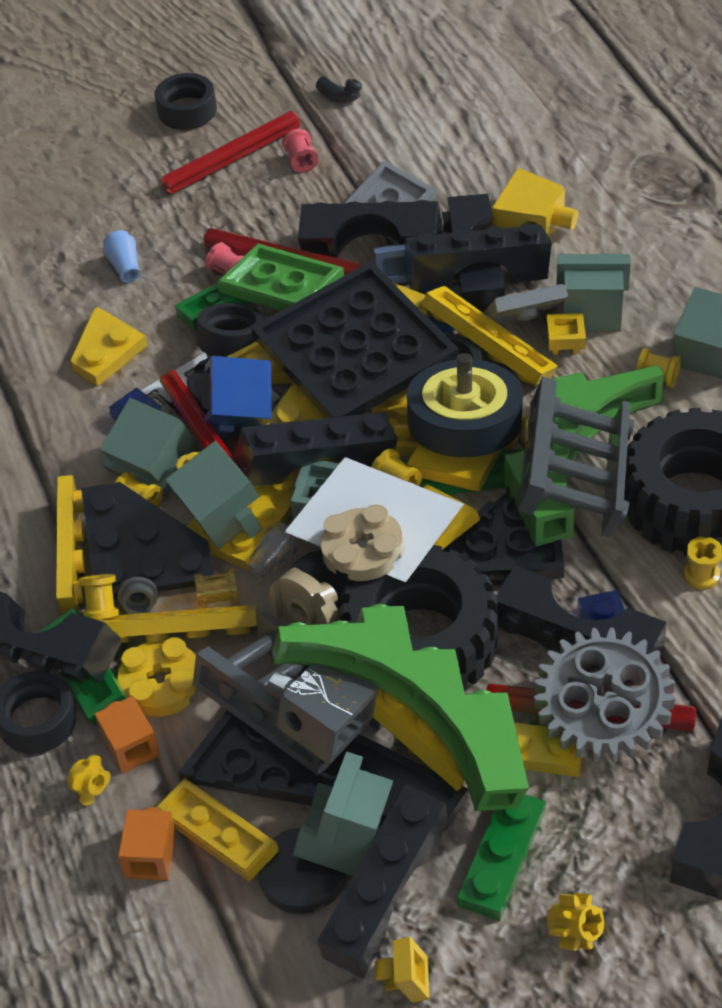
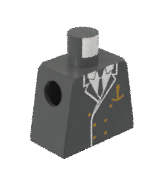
[266,664,379,765]

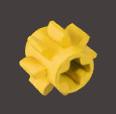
[547,893,604,951]

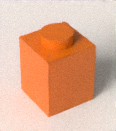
[94,696,160,774]
[118,807,176,881]

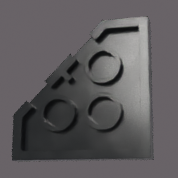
[81,482,215,599]
[442,486,564,581]

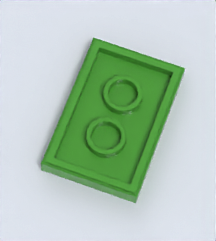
[217,244,344,311]

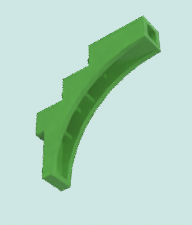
[504,365,664,546]
[272,604,529,811]

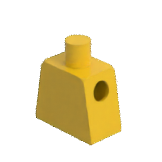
[492,168,579,237]

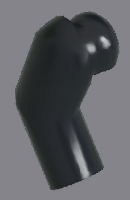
[315,76,362,102]

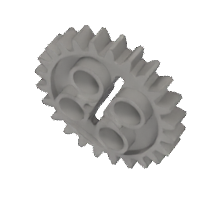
[534,628,675,762]

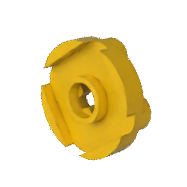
[118,637,199,717]

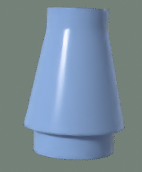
[103,230,140,282]

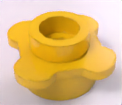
[67,755,111,806]

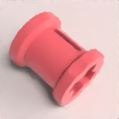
[282,129,319,173]
[205,242,244,276]

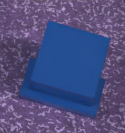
[205,356,272,443]

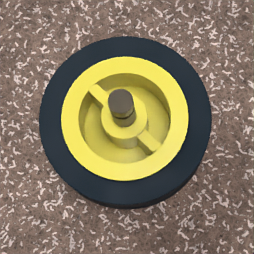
[407,353,523,457]

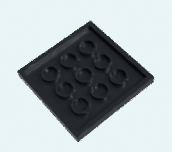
[251,261,459,418]

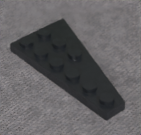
[178,710,469,831]

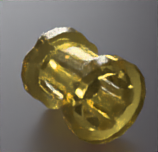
[194,568,239,609]

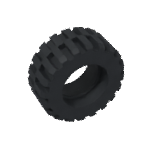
[624,408,722,556]
[339,545,498,691]

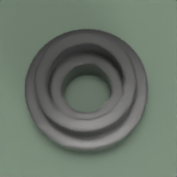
[117,577,158,614]

